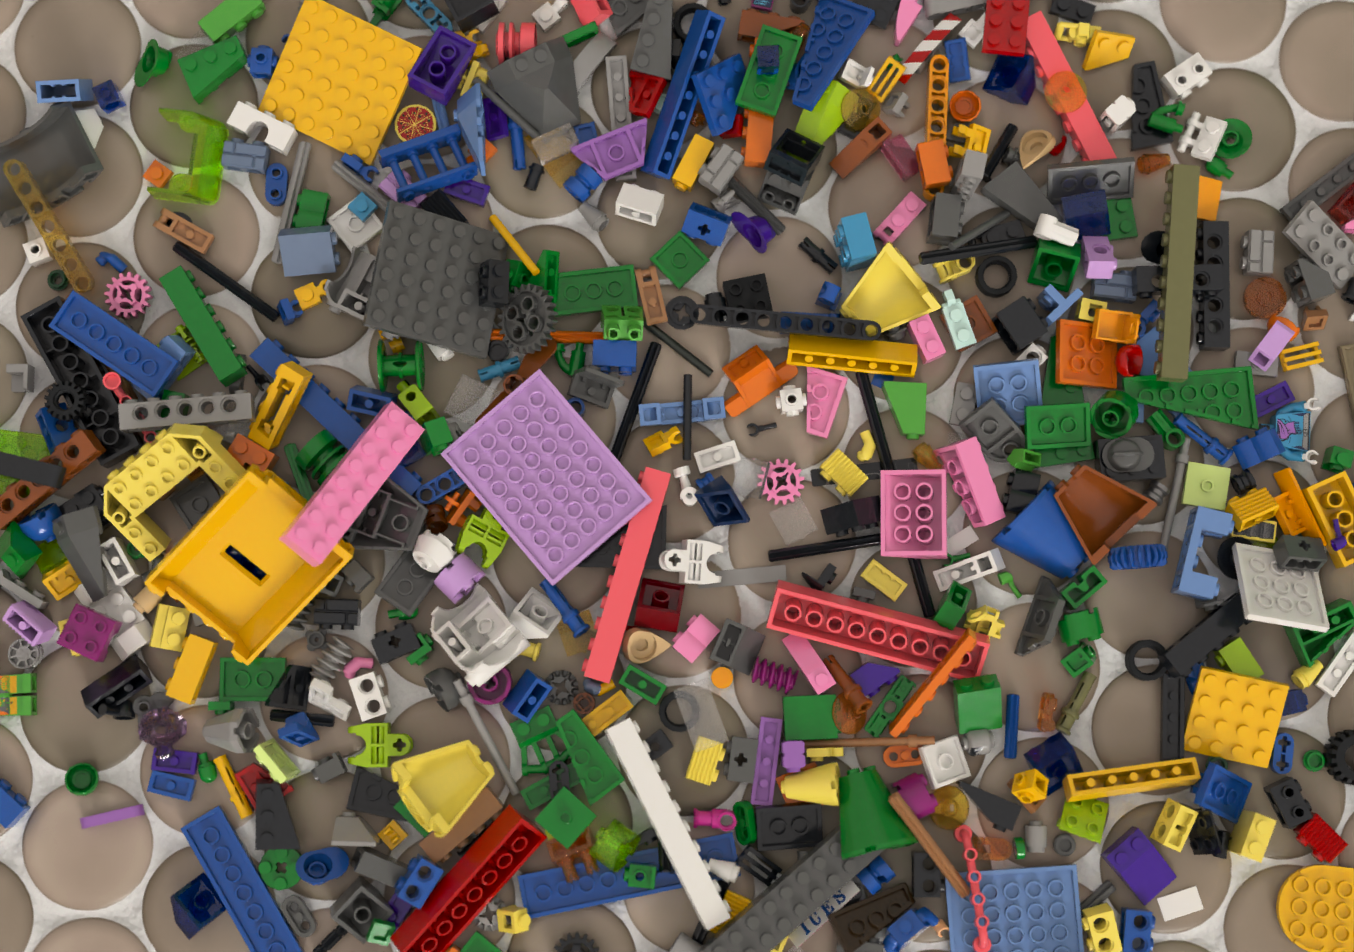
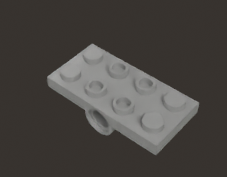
[1282,200,1354,289]

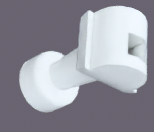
[672,465,697,507]

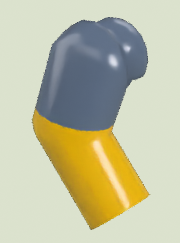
[583,678,616,696]

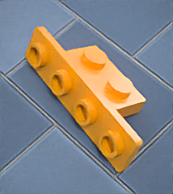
[1273,467,1327,546]

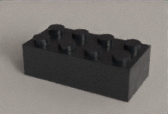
[444,0,500,33]

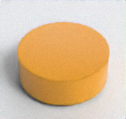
[711,667,733,688]

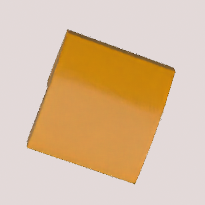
[1197,176,1222,221]

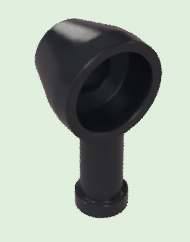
[98,700,135,720]

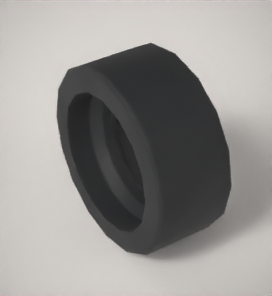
[673,3,708,44]
[975,255,1017,298]
[1125,640,1167,681]
[659,691,700,732]

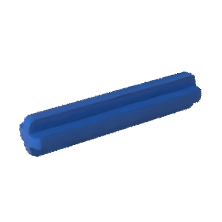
[1004,694,1019,759]

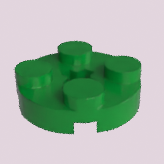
[258,849,301,890]

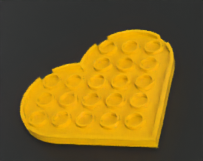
[1276,864,1354,952]

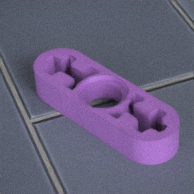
[80,804,145,829]

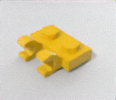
[948,123,991,158]

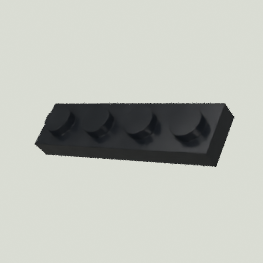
[1160,673,1185,761]

